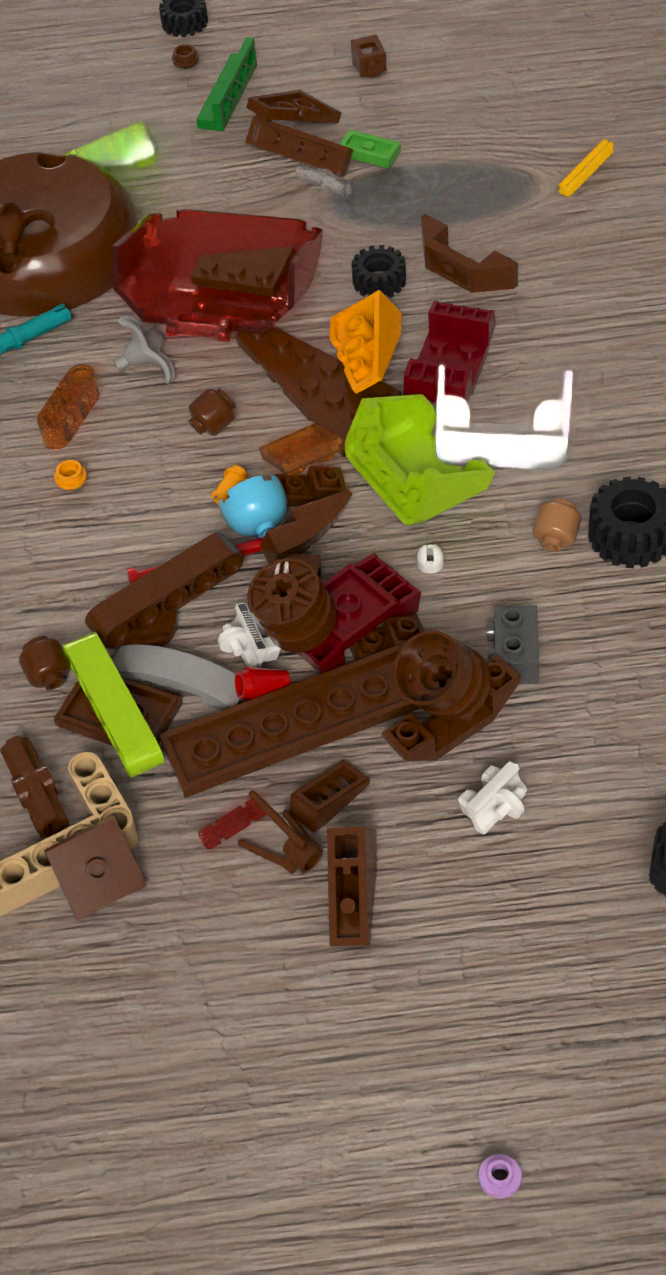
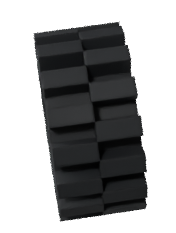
[159,0,208,37]
[351,245,406,298]

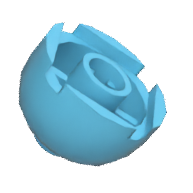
[219,475,287,538]

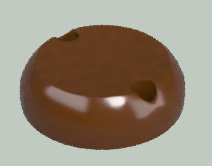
[0,152,141,316]

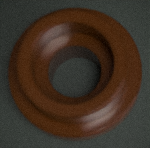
[172,44,199,69]

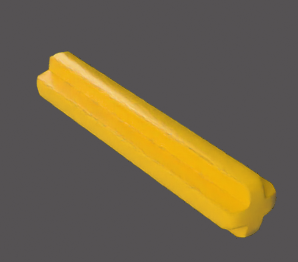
[558,139,614,197]

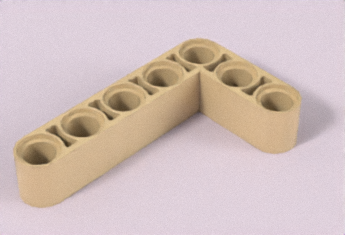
[0,752,138,917]

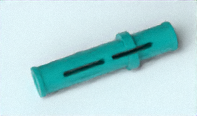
[0,303,71,355]

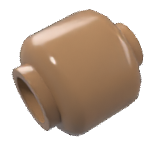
[533,499,581,552]

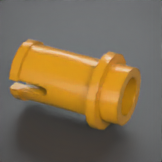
[211,465,248,505]

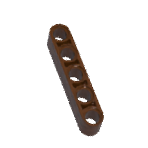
[85,532,244,649]

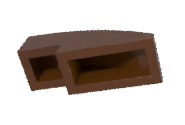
[260,489,352,564]

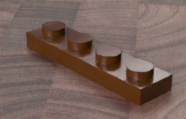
[245,116,353,177]

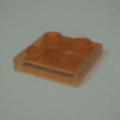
[259,423,345,475]

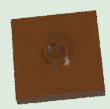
[43,816,146,921]

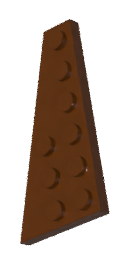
[236,317,401,458]

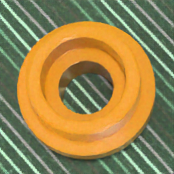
[54,460,87,490]

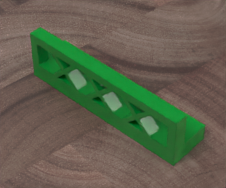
[196,37,257,132]

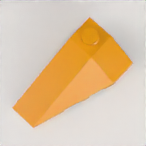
[330,290,402,394]

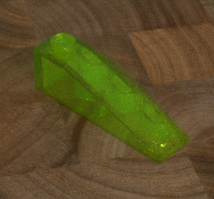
[62,121,158,169]

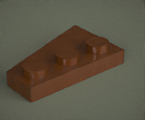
[246,90,342,123]
[190,246,296,297]

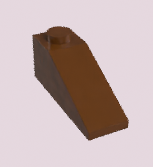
[327,826,377,946]

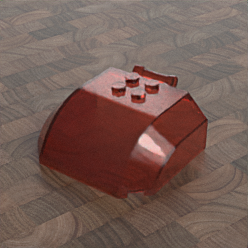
[112,209,323,342]

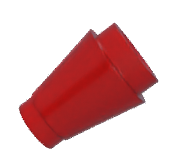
[234,666,290,701]

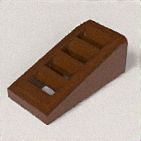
[289,760,370,833]

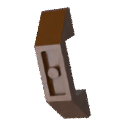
[421,214,518,293]
[382,654,521,761]

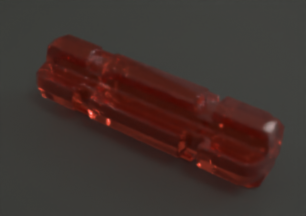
[198,798,267,850]

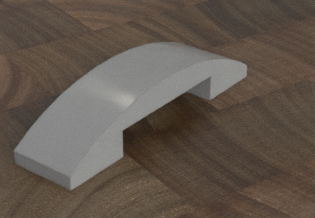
[113,644,242,710]

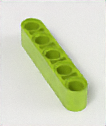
[62,631,165,778]

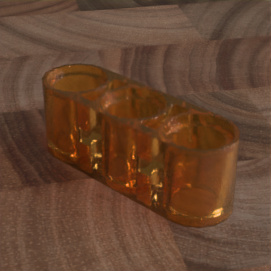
[37,364,100,450]

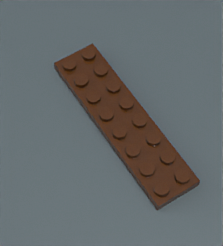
[159,642,420,798]

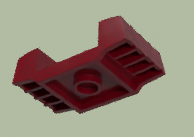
[403,301,496,408]
[297,553,421,674]

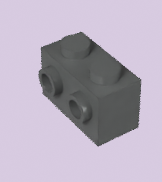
[487,606,539,684]

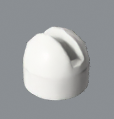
[417,544,444,574]

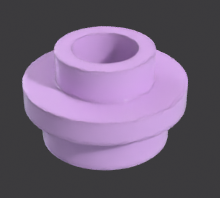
[478,1154,522,1199]

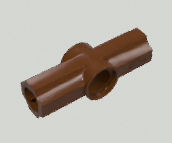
[0,736,70,838]

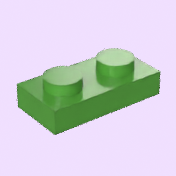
[339,130,401,169]

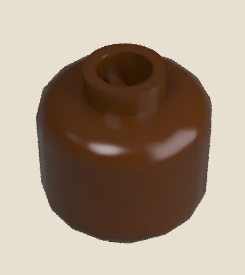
[188,389,236,436]
[19,636,71,690]

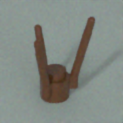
[238,790,323,874]

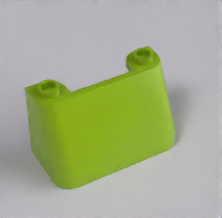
[345,394,495,525]

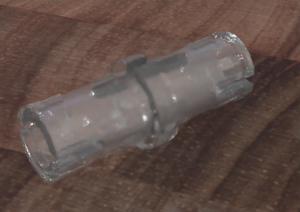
[296,162,353,199]

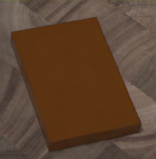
[54,676,183,746]

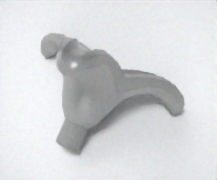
[115,315,175,385]

